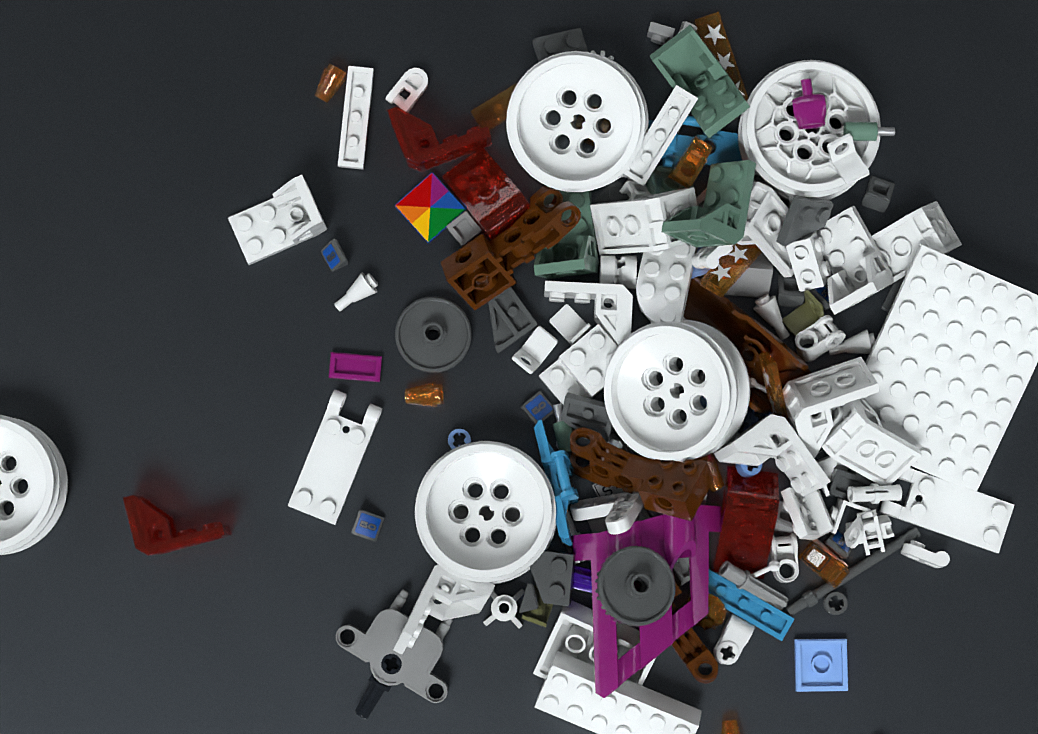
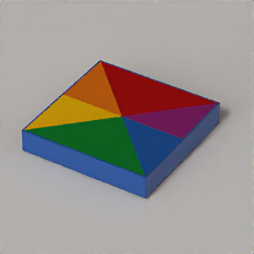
[394,172,466,244]

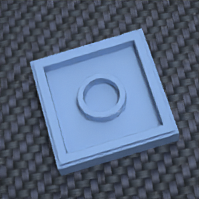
[794,639,848,692]

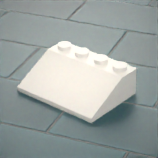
[533,600,656,686]

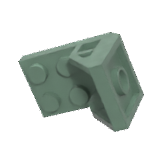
[650,25,750,138]
[661,160,756,248]
[534,191,599,279]

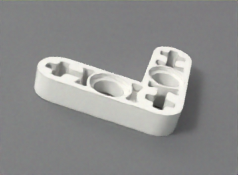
[570,492,643,535]

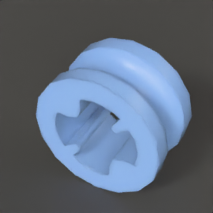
[448,429,471,449]

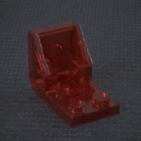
[387,106,492,172]
[442,147,530,241]
[713,466,779,579]
[123,495,232,556]

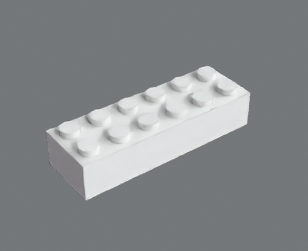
[535,651,702,734]

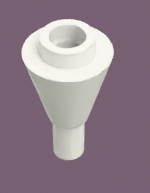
[334,272,378,311]
[753,294,790,340]
[829,329,875,355]

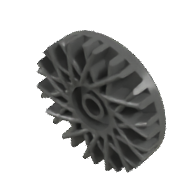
[395,296,472,373]
[595,546,675,627]

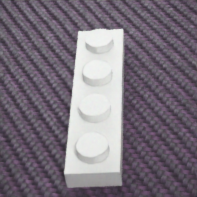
[338,66,374,170]
[623,85,698,187]

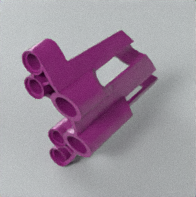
[571,505,722,698]

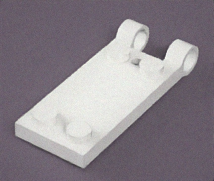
[288,389,383,525]
[879,467,1014,553]

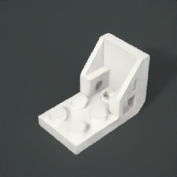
[228,175,327,265]
[737,181,800,277]
[590,187,697,255]
[872,201,962,282]
[816,206,894,315]
[544,281,633,346]
[780,357,880,458]
[812,398,922,486]
[713,414,831,497]
[393,565,495,654]

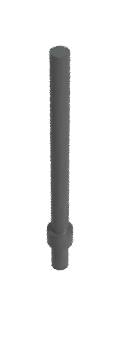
[785,527,921,616]

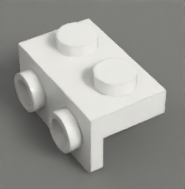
[786,231,831,292]
[781,487,834,540]

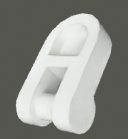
[386,68,428,115]
[692,245,733,269]
[901,540,950,568]

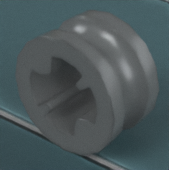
[823,592,848,615]

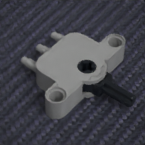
[336,589,453,719]

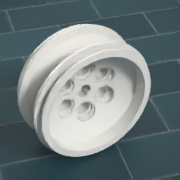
[506,51,649,192]
[738,60,881,201]
[604,320,750,462]
[0,415,68,555]
[415,441,556,584]

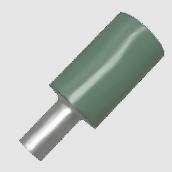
[843,122,895,141]
[552,403,577,452]

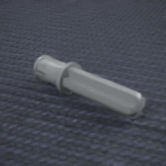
[719,561,788,610]

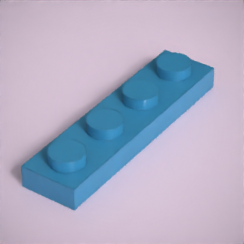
[708,569,794,641]

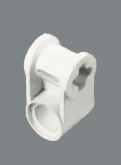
[795,315,846,362]
[769,533,799,583]
[713,614,755,665]

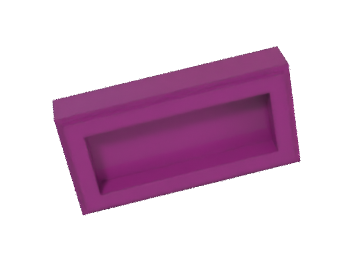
[329,352,382,382]

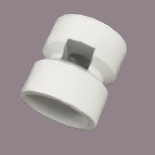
[599,255,637,289]

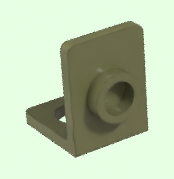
[782,289,824,337]
[521,585,553,627]

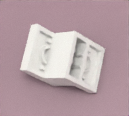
[539,324,618,405]

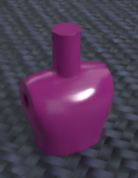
[792,79,827,129]

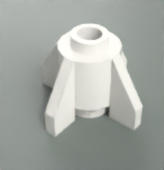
[483,589,525,629]

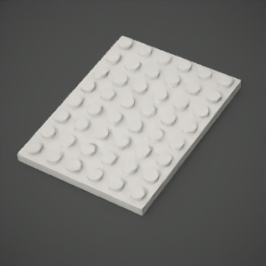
[863,244,1038,491]

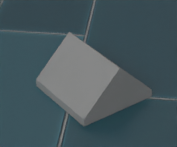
[717,245,773,298]

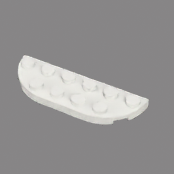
[636,243,698,324]

